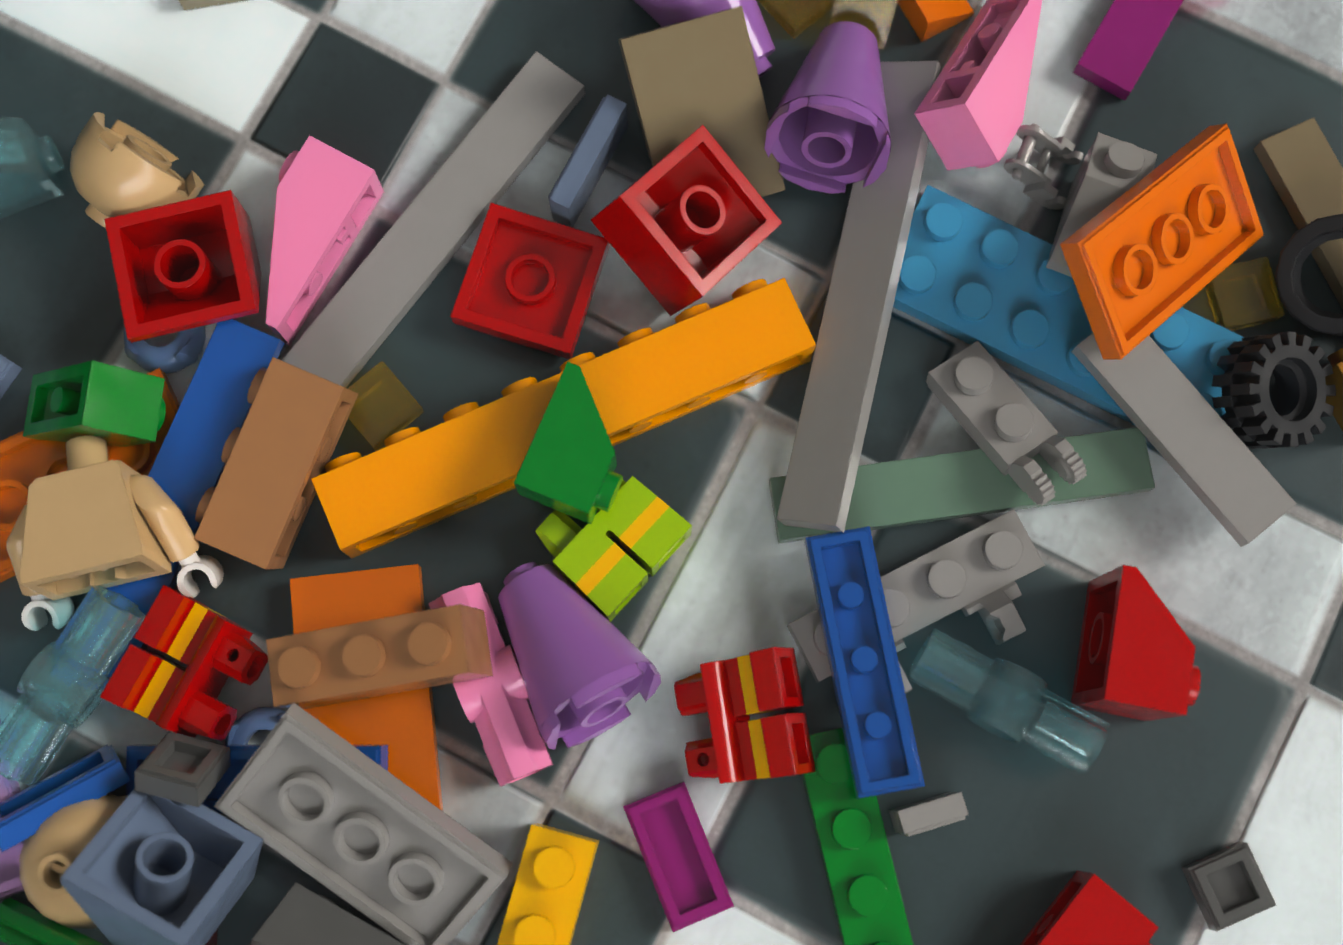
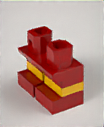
[100,585,268,741]
[674,647,816,784]

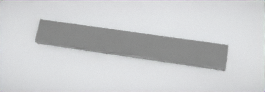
[281,51,585,388]
[777,61,942,533]

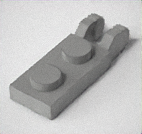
[926,341,1087,506]

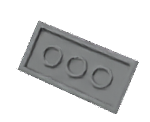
[214,702,513,945]

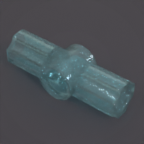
[0,586,146,786]
[907,628,1110,774]

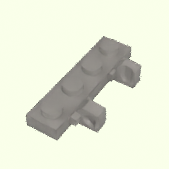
[787,509,1045,694]

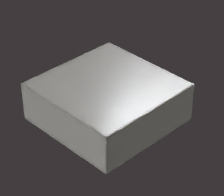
[888,792,969,837]

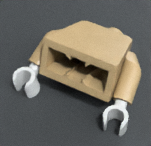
[6,436,224,631]

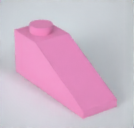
[914,0,1042,171]
[265,135,384,346]

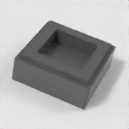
[134,732,231,808]
[1181,842,1276,931]

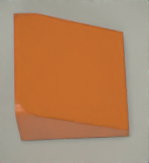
[896,0,974,42]

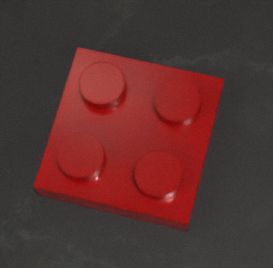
[450,203,610,359]

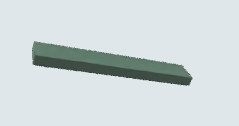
[769,427,1155,543]

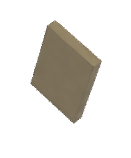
[618,6,786,197]

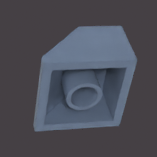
[60,788,263,945]

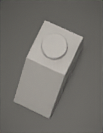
[1046,132,1158,277]

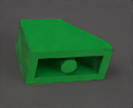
[23,360,166,447]
[514,361,623,524]

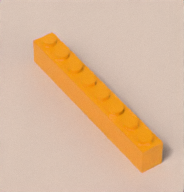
[311,278,816,559]

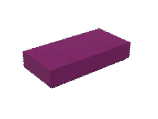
[1072,0,1183,101]
[623,782,734,932]

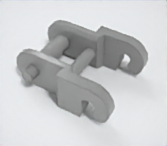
[1004,124,1084,210]

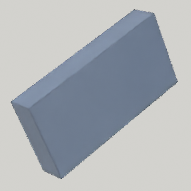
[548,94,628,228]

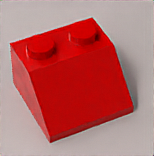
[591,125,782,316]
[104,190,262,343]
[1070,565,1201,721]

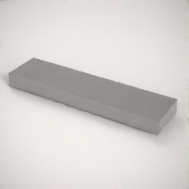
[1071,333,1297,547]

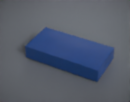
[0,744,131,852]

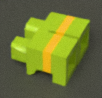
[535,476,692,622]

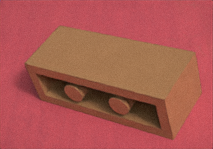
[194,357,358,569]
[266,604,493,709]

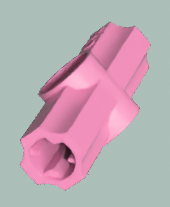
[428,582,553,787]

